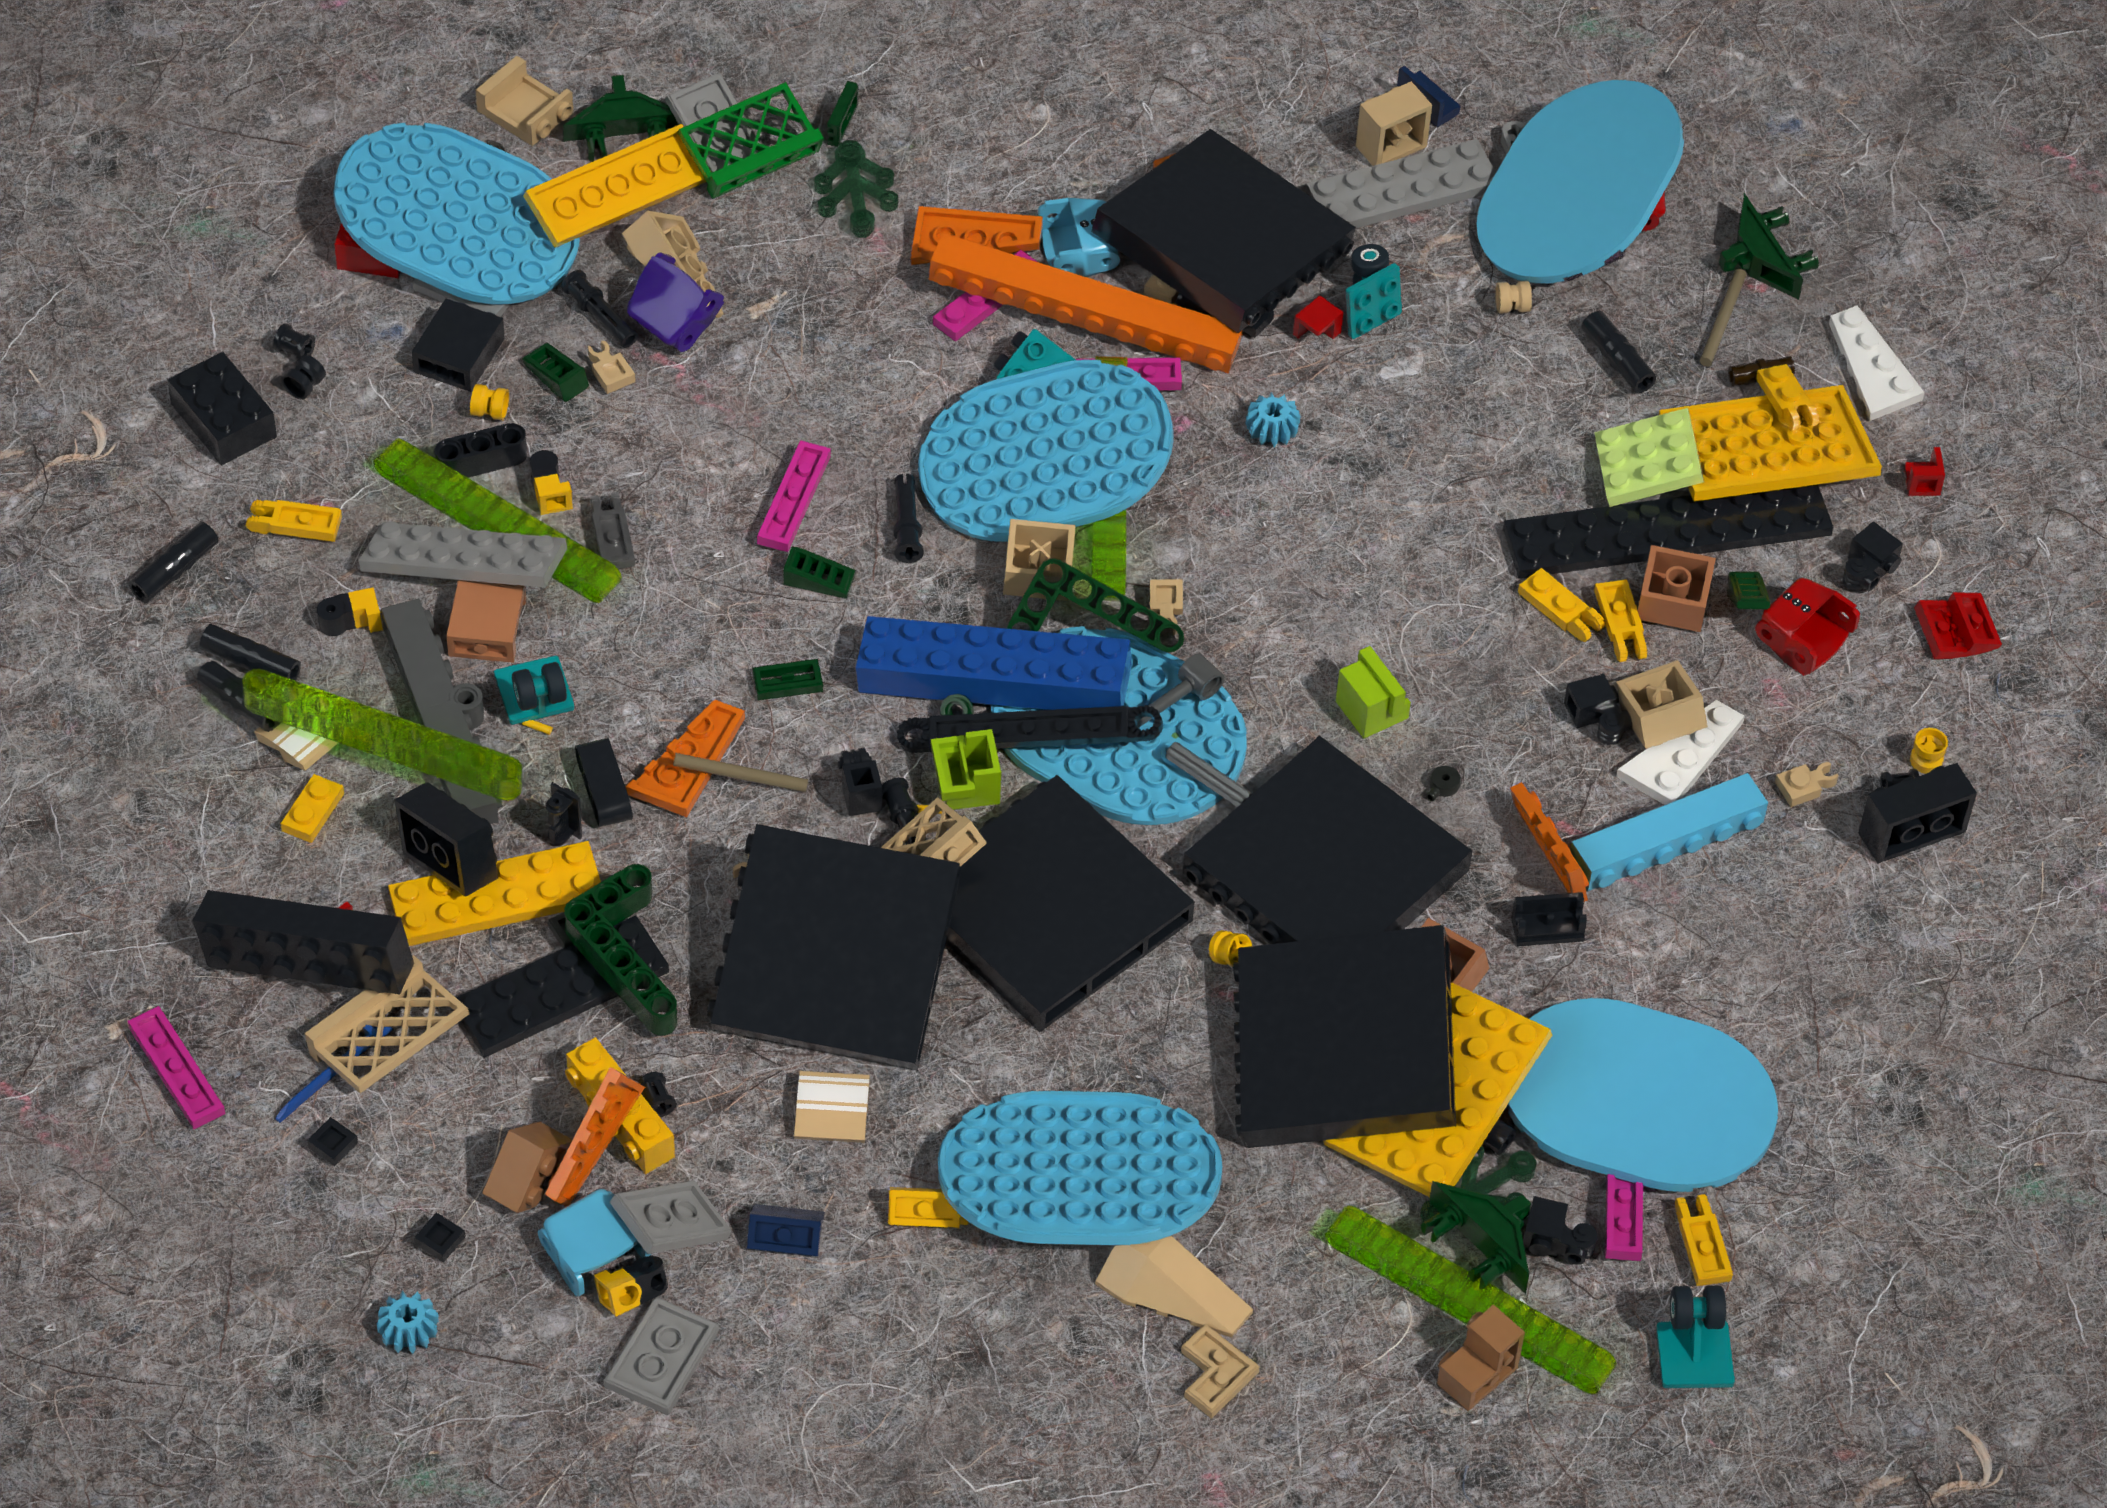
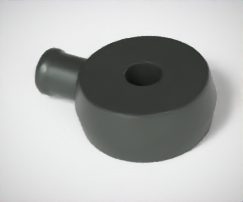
[1426,766,1461,801]

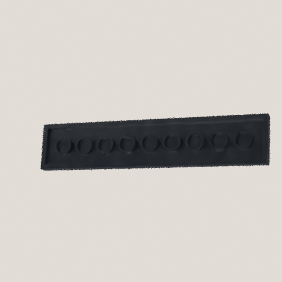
[1503,484,1834,579]

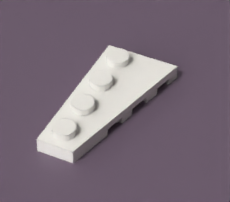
[1829,305,1925,421]
[1616,700,1745,805]

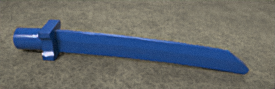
[275,1025,393,1123]

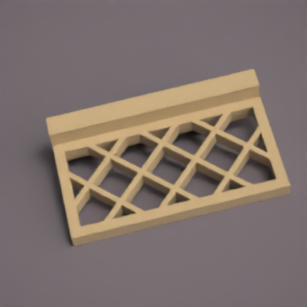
[881,797,987,867]
[304,955,469,1093]

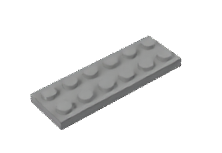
[1306,139,1496,228]
[358,522,567,588]

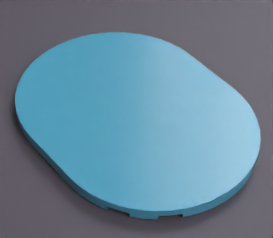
[1477,80,1684,284]
[333,123,580,305]
[918,360,1174,542]
[991,626,1247,825]
[1507,998,1778,1192]
[938,1091,1222,1245]

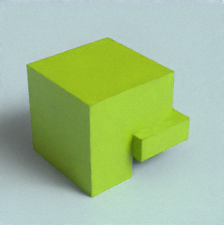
[1335,646,1411,739]
[931,729,1001,810]

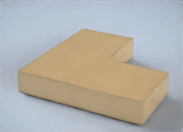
[1181,1324,1260,1419]

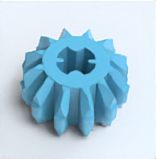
[1245,392,1300,448]
[377,1290,439,1354]

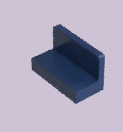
[1397,66,1461,128]
[747,1204,825,1256]

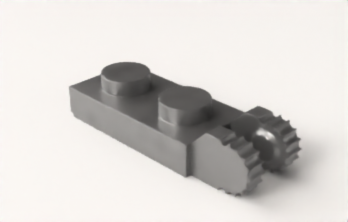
[590,492,635,571]

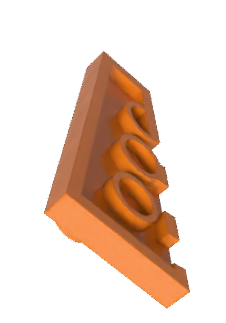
[911,206,1043,265]
[1510,782,1589,902]
[545,1067,645,1207]

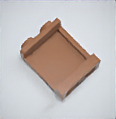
[446,580,526,663]

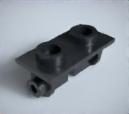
[546,782,582,846]

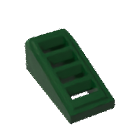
[522,343,589,402]
[783,546,856,599]
[1727,572,1770,609]

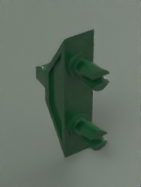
[563,75,679,162]
[1718,193,1819,300]
[1421,1181,1531,1294]

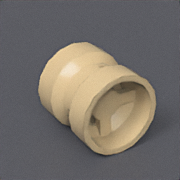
[1495,281,1532,314]

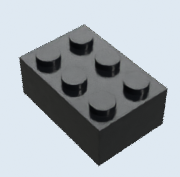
[167,352,277,466]
[1858,763,1977,864]
[394,782,498,897]

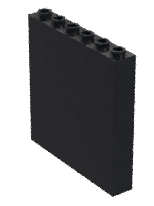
[1091,129,1356,333]
[1182,736,1472,944]
[946,775,1195,1032]
[707,824,961,1071]
[1233,925,1456,1148]

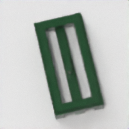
[827,81,858,147]
[752,659,823,701]

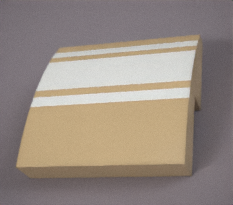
[254,692,353,771]
[794,1071,870,1143]

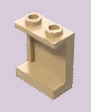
[476,56,573,146]

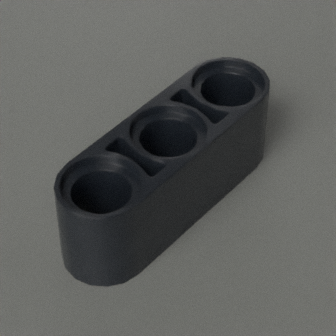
[434,423,527,482]
[575,738,633,827]

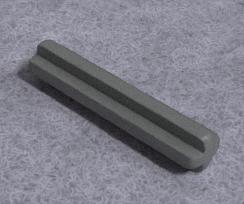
[1166,742,1252,807]

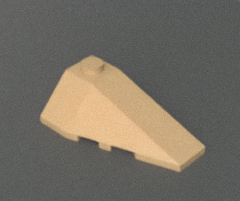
[622,210,723,318]
[1095,1236,1253,1337]

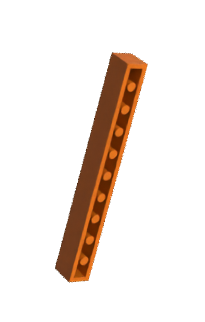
[928,233,1243,374]

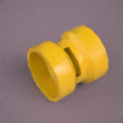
[470,384,509,421]
[1910,728,1948,774]

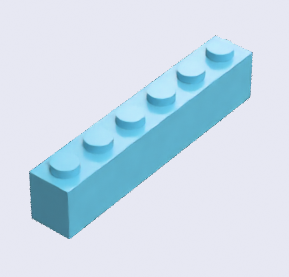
[1570,773,1768,891]

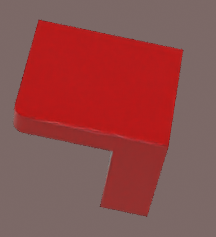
[1293,295,1344,339]
[1904,447,1945,496]

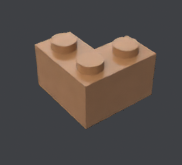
[482,1121,573,1213]
[1437,1304,1525,1411]

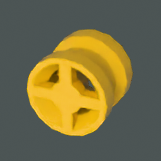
[1209,930,1252,967]

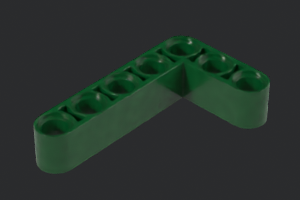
[1006,558,1184,652]
[564,864,677,1036]

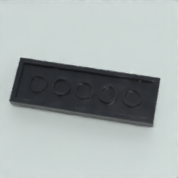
[456,915,669,1058]

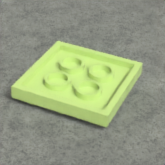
[1594,408,1704,507]

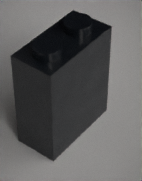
[412,298,505,392]

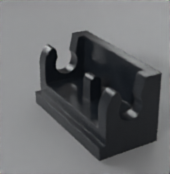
[1511,892,1587,947]

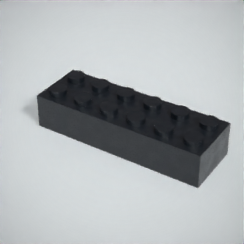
[192,890,414,995]

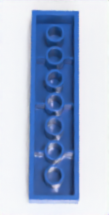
[856,616,1132,710]

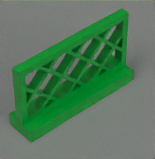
[678,82,824,199]

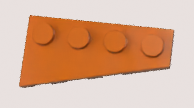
[625,699,745,817]

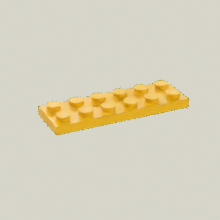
[523,124,711,248]
[388,841,601,946]

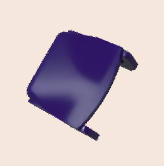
[627,252,725,352]

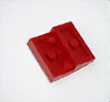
[1914,592,2002,659]

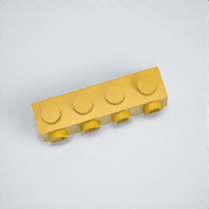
[565,1037,675,1175]

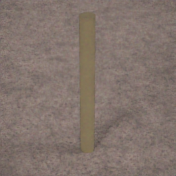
[1700,269,1747,367]
[673,753,808,792]

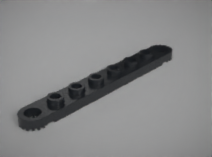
[897,705,1163,753]

